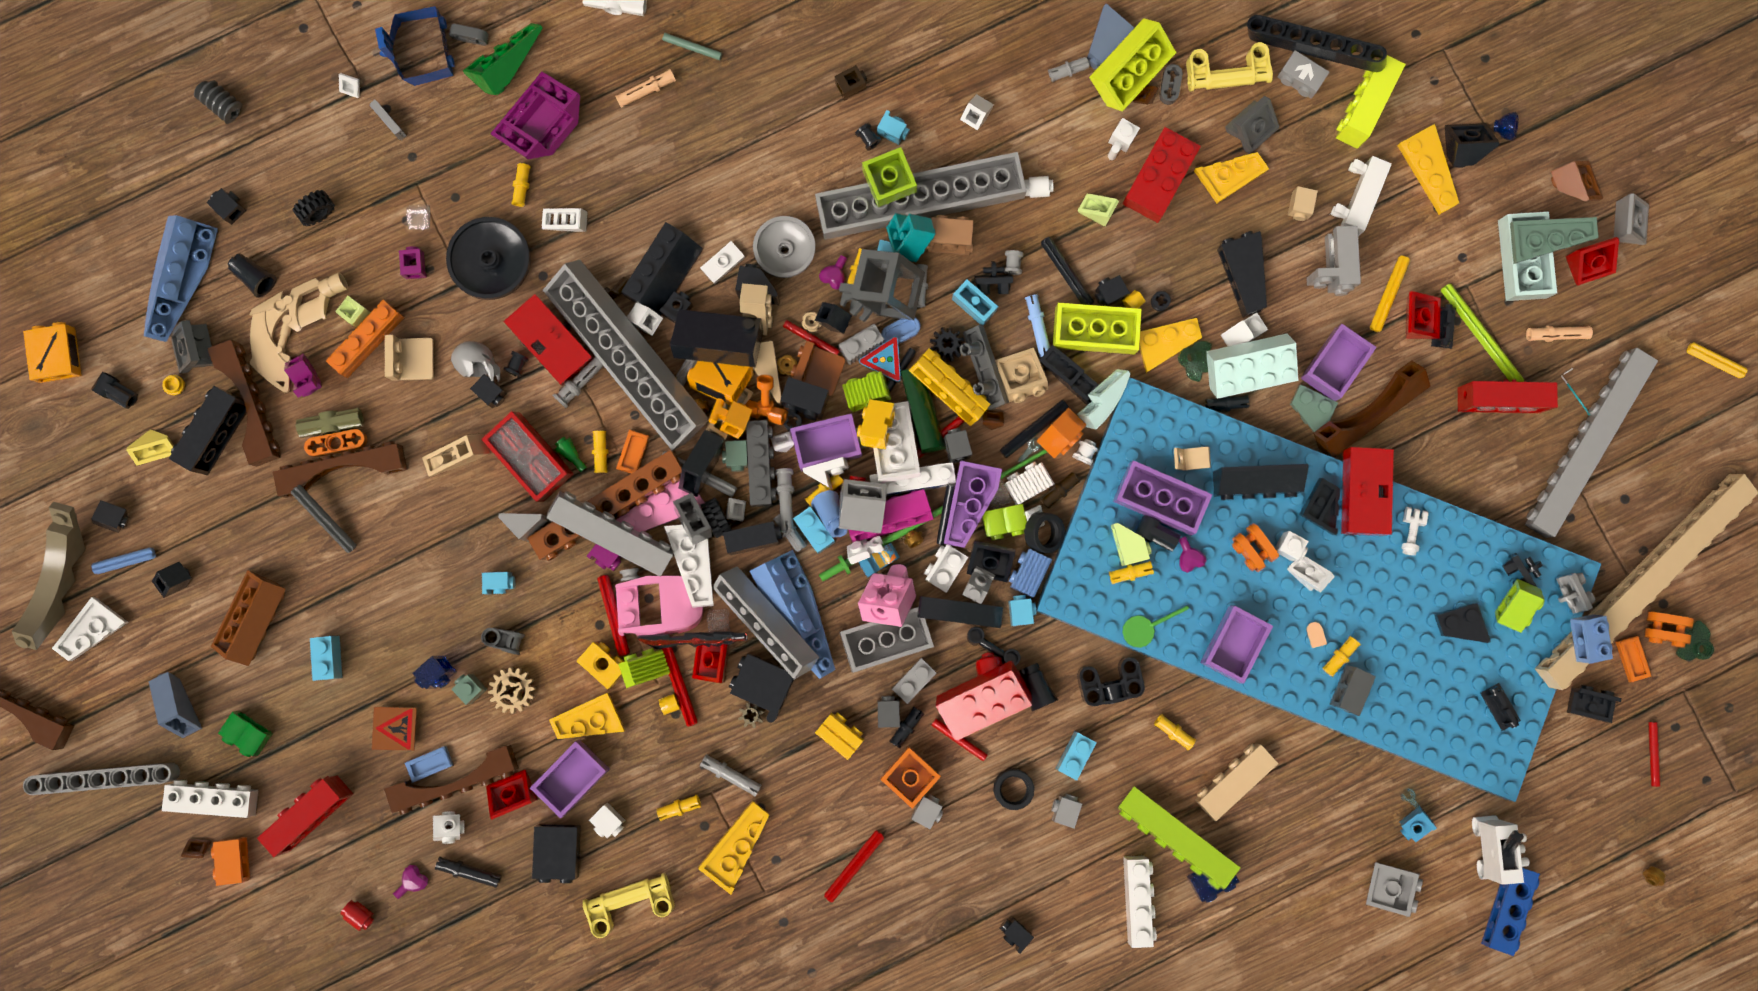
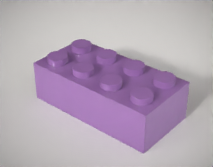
[1113,460,1213,535]

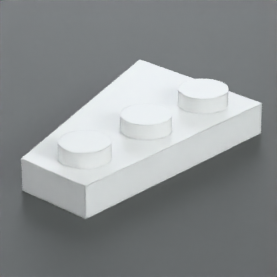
[52,597,128,661]

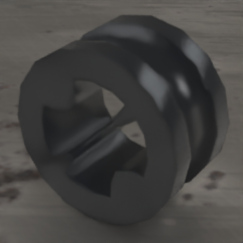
[1151,291,1171,311]
[783,412,802,431]

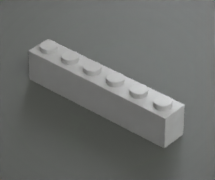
[546,491,673,577]
[712,567,819,679]

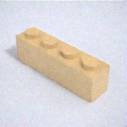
[1195,743,1278,821]

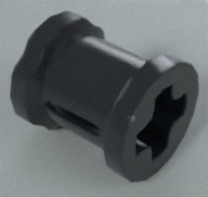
[855,123,882,151]
[503,351,529,378]

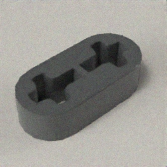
[449,24,489,46]
[1159,64,1183,105]

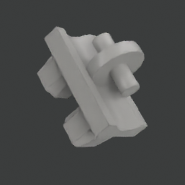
[1556,573,1596,614]

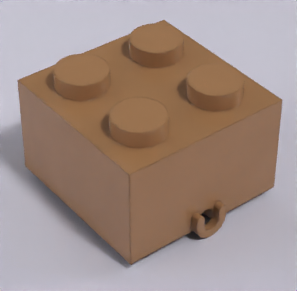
[927,215,973,255]

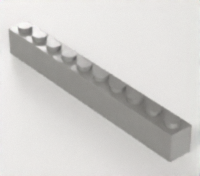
[1525,348,1658,538]

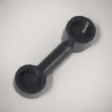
[967,627,1021,666]

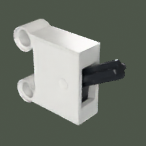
[1472,815,1530,884]

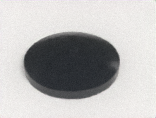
[446,217,531,300]

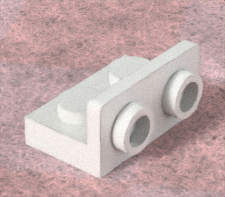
[924,544,968,593]

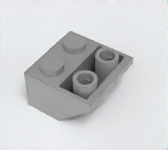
[839,479,886,534]

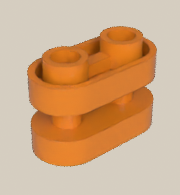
[1232,523,1279,572]
[1644,612,1694,648]

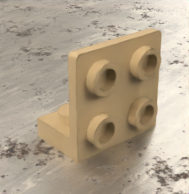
[385,335,434,381]

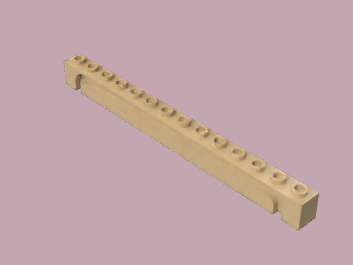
[1535,474,1758,690]

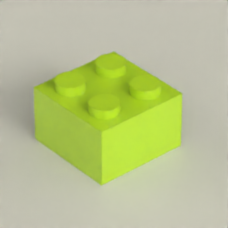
[862,147,917,207]

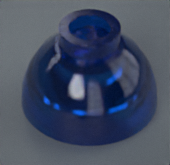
[1494,112,1519,141]

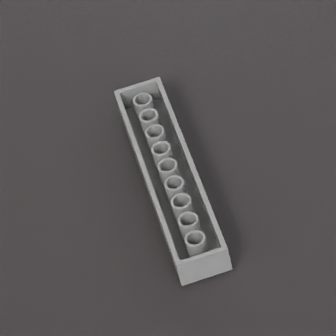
[815,152,1027,240]
[543,260,709,450]

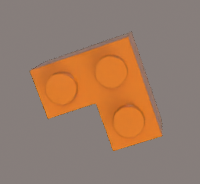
[1037,408,1086,458]

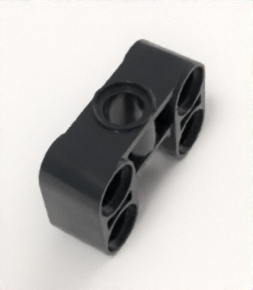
[1077,657,1145,706]

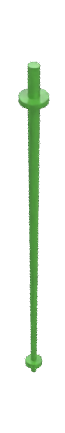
[819,449,1047,582]

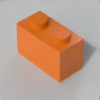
[211,837,250,886]

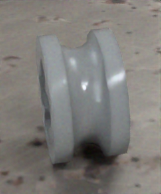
[620,568,640,582]

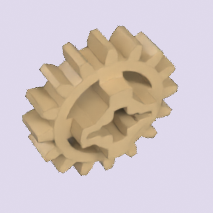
[488,667,536,714]

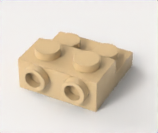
[995,348,1048,403]

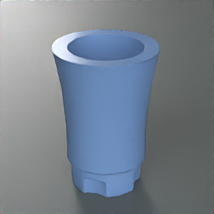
[811,490,847,538]

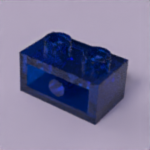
[412,656,457,689]

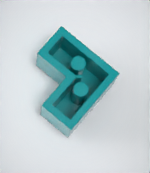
[886,213,935,262]

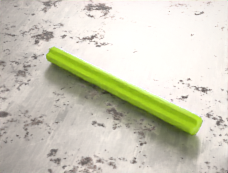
[1441,283,1524,382]

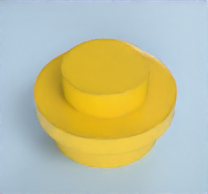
[163,375,185,396]

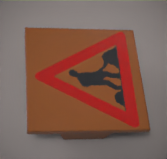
[372,707,417,751]

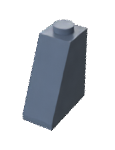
[1087,4,1134,70]
[149,672,202,738]

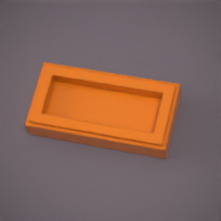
[616,429,650,474]
[1615,636,1652,682]

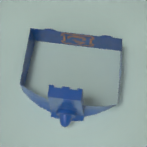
[375,6,455,86]

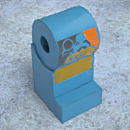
[858,543,900,578]

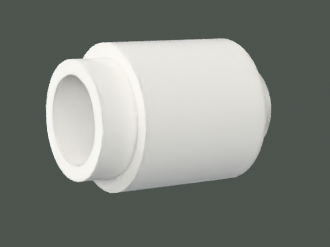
[1024,176,1053,198]

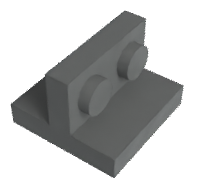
[1225,96,1280,154]
[170,320,213,374]

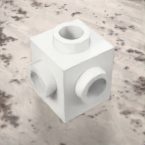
[433,811,464,844]

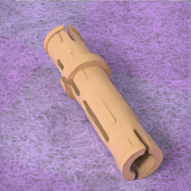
[615,69,676,108]
[1526,326,1593,342]

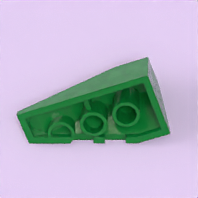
[463,23,543,95]

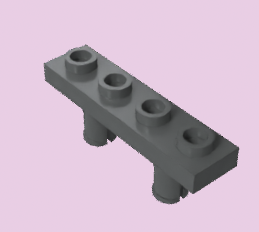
[960,325,1010,410]

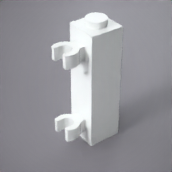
[1331,156,1391,236]

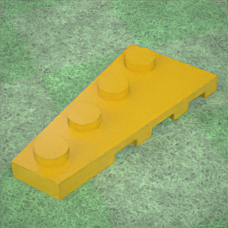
[1397,124,1459,215]
[698,800,769,895]

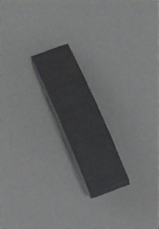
[1039,345,1099,405]
[918,596,1003,628]

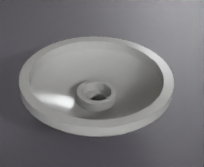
[753,216,815,278]

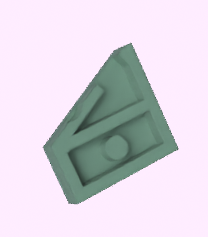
[1290,385,1338,432]

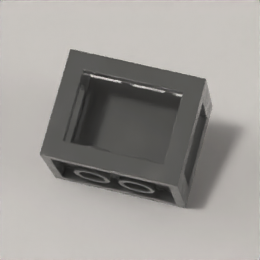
[839,249,925,322]

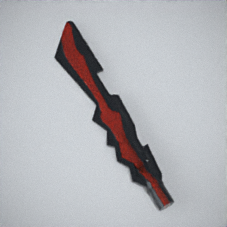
[637,631,748,650]

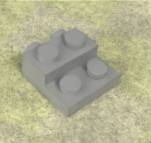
[1366,862,1423,917]

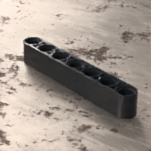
[1247,15,1387,72]

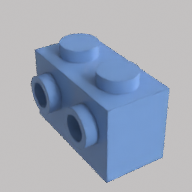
[1570,614,1613,664]

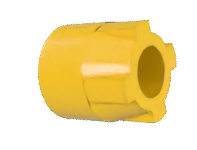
[1122,290,1146,309]
[659,694,680,715]

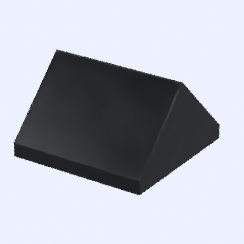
[966,541,1016,582]

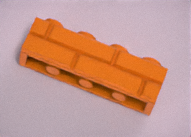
[326,300,405,378]

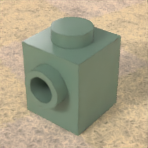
[722,440,748,472]
[451,674,487,705]

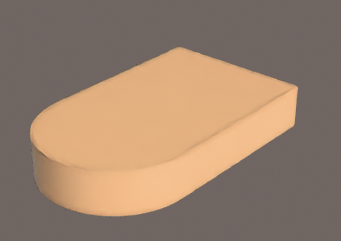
[1306,622,1327,648]

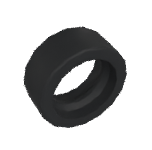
[1024,512,1065,553]
[993,768,1035,810]

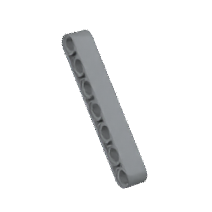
[23,763,180,795]

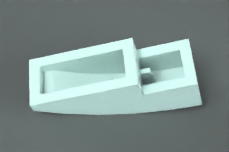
[1077,369,1130,429]

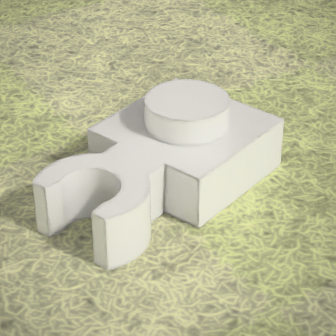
[847,536,884,564]

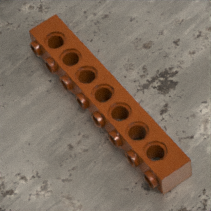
[527,450,683,561]

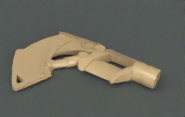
[250,272,348,393]

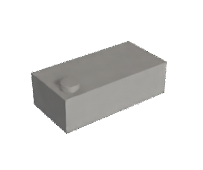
[839,607,934,673]

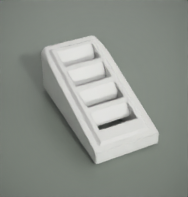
[542,208,587,232]

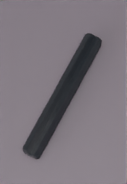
[1041,237,1094,305]
[1000,400,1069,458]

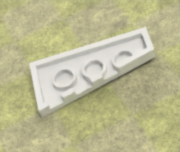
[664,525,714,608]

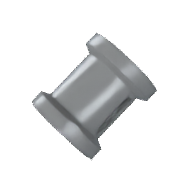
[1004,250,1024,275]

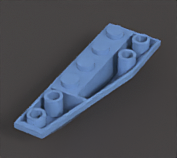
[144,215,218,342]
[750,550,835,679]

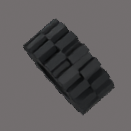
[293,190,335,226]
[700,498,732,538]

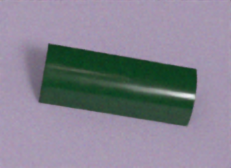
[901,369,946,454]

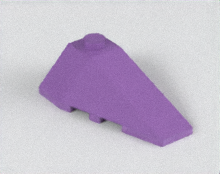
[944,460,1002,548]

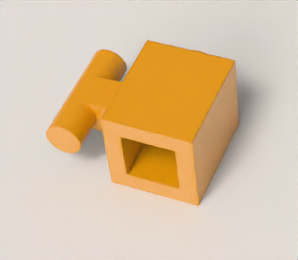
[708,398,752,439]

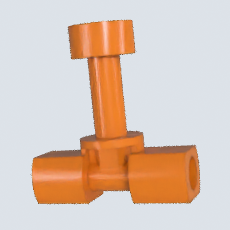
[745,375,787,425]

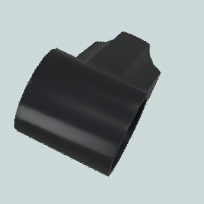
[91,371,138,409]
[1135,515,1181,552]

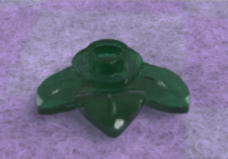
[1178,341,1212,382]
[1674,620,1714,661]

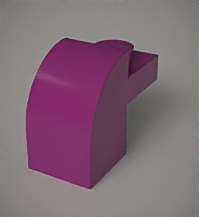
[284,353,322,398]

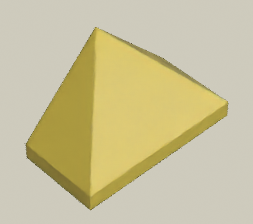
[126,430,174,465]

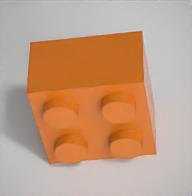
[880,746,941,809]

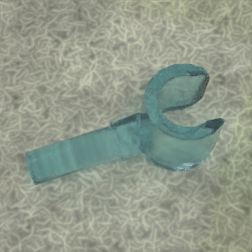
[1018,437,1042,462]
[1401,789,1425,812]

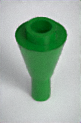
[554,437,587,472]

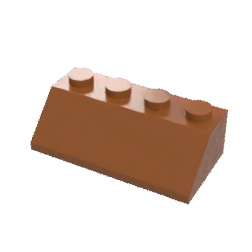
[211,570,286,666]

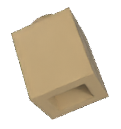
[1288,186,1318,221]

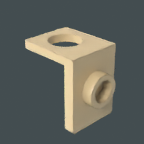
[1174,447,1211,471]

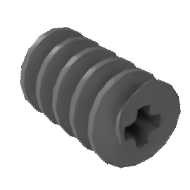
[194,80,242,124]

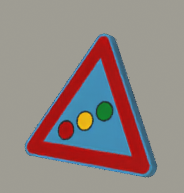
[859,336,901,382]

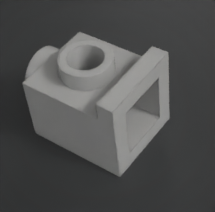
[962,566,995,604]

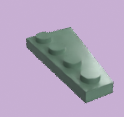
[1510,217,1598,264]

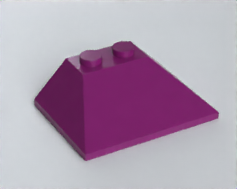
[490,71,580,159]

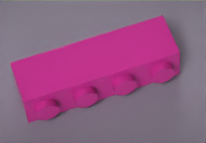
[848,489,933,542]

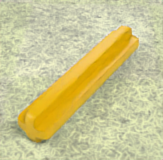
[1686,342,1748,378]

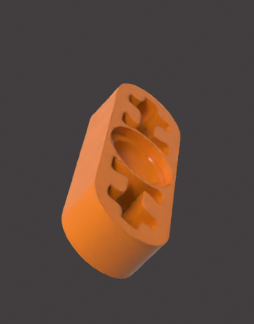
[304,429,367,457]

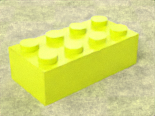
[1089,18,1176,112]
[1336,55,1406,149]
[1053,303,1141,355]

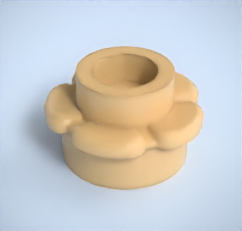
[802,312,821,332]

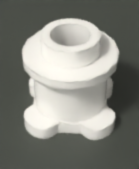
[1072,439,1098,465]

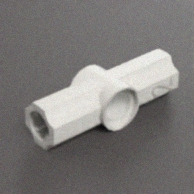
[583,0,647,16]

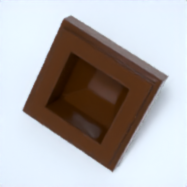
[1133,85,1159,105]
[983,411,1004,430]
[181,839,211,858]

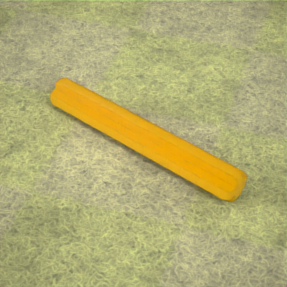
[1370,255,1410,332]

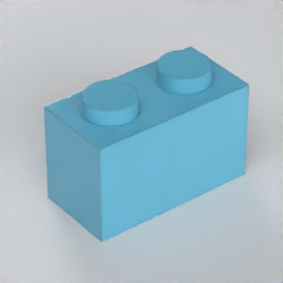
[952,279,998,326]
[793,507,835,554]
[310,636,342,681]
[1055,731,1097,780]

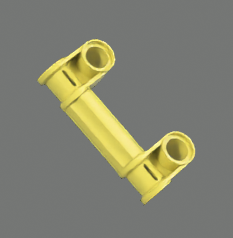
[1186,42,1273,92]
[583,873,675,938]

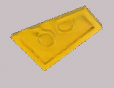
[1194,152,1269,204]
[1139,318,1202,373]
[549,693,625,739]

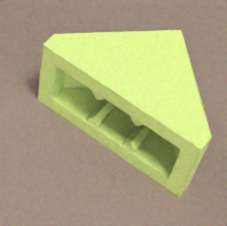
[1078,194,1119,226]
[335,296,371,328]

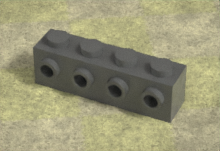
[746,420,776,507]

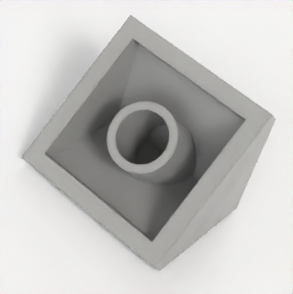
[1614,193,1649,245]
[499,513,550,542]

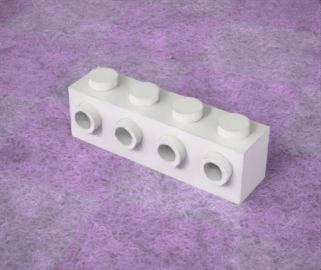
[162,780,258,818]
[1123,856,1157,948]

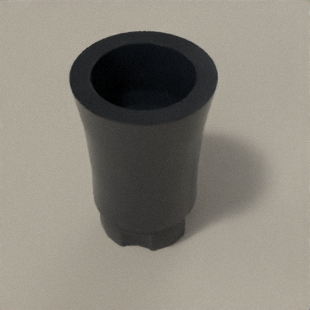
[228,253,277,298]
[1019,663,1059,711]

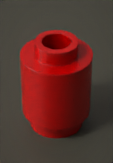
[340,900,374,931]

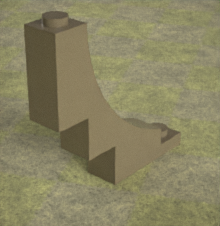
[12,501,86,650]

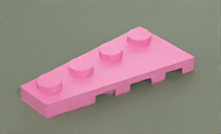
[617,481,705,532]

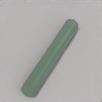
[662,33,722,60]

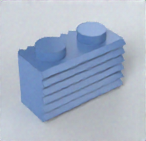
[1009,549,1052,598]

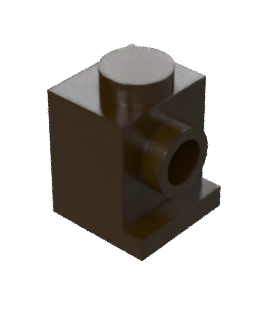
[835,65,868,101]

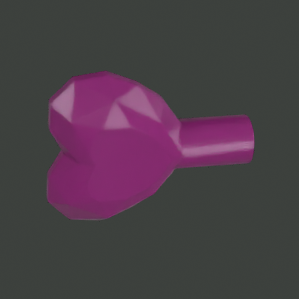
[819,255,847,290]
[1179,536,1207,573]
[393,865,428,899]

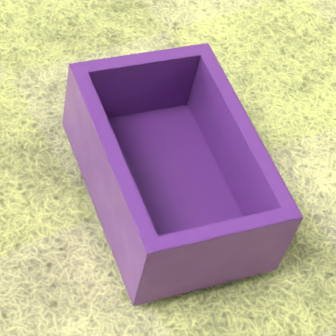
[1301,324,1377,401]
[790,414,862,472]
[1200,606,1273,684]
[530,740,610,818]

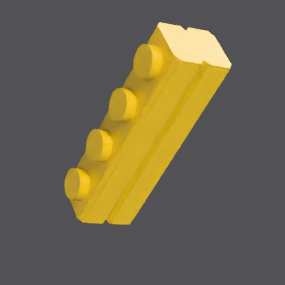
[909,348,991,426]

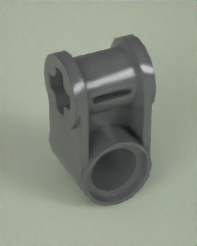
[481,627,525,655]

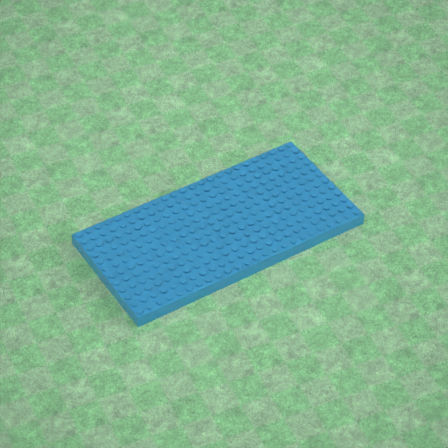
[1036,377,1601,802]

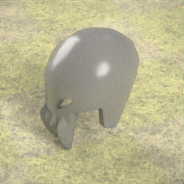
[451,341,500,382]

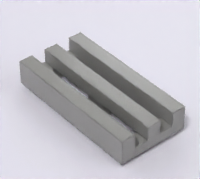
[370,100,407,141]

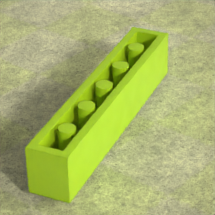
[1118,787,1240,890]

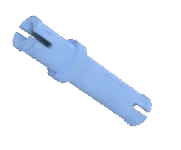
[1025,294,1050,358]

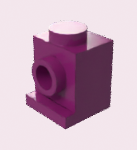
[399,246,427,280]
[586,544,621,571]

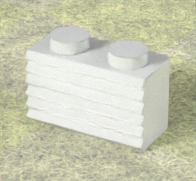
[1004,462,1054,505]

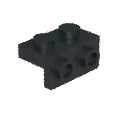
[1567,685,1622,723]

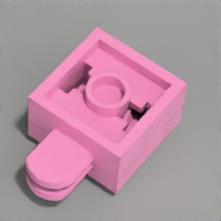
[858,564,916,627]

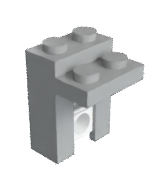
[1307,226,1361,296]

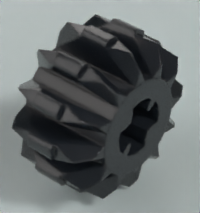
[930,327,964,362]

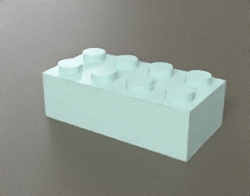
[1498,212,1557,301]
[1206,334,1298,399]

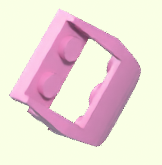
[615,576,703,636]

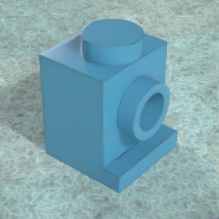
[1399,806,1437,842]

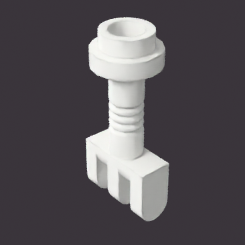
[1401,507,1428,556]

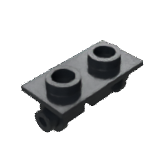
[1431,304,1456,349]
[1480,683,1521,731]

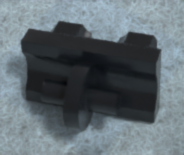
[974,261,1013,295]
[1502,553,1543,587]

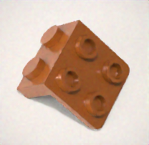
[790,341,845,396]

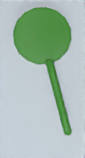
[1122,606,1189,648]

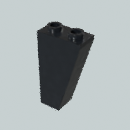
[1217,231,1267,318]

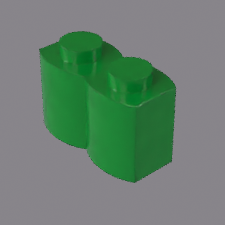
[218,711,273,757]

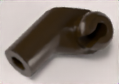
[604,277,628,300]

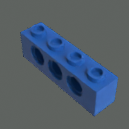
[1481,868,1540,956]

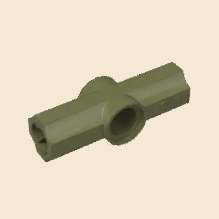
[295,408,364,438]

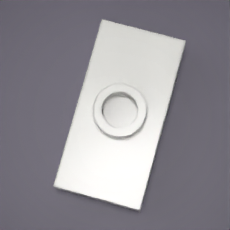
[700,241,745,284]

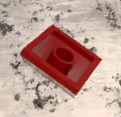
[1565,237,1619,285]
[1406,291,1441,339]
[692,639,730,683]
[486,769,538,819]

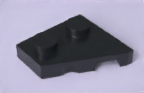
[1299,478,1340,535]
[1434,603,1491,643]

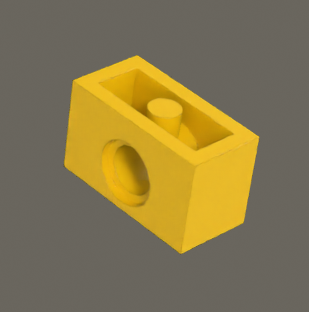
[577,642,624,689]

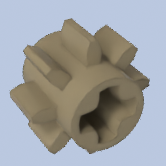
[738,702,764,728]

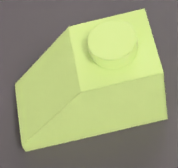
[1111,523,1152,566]

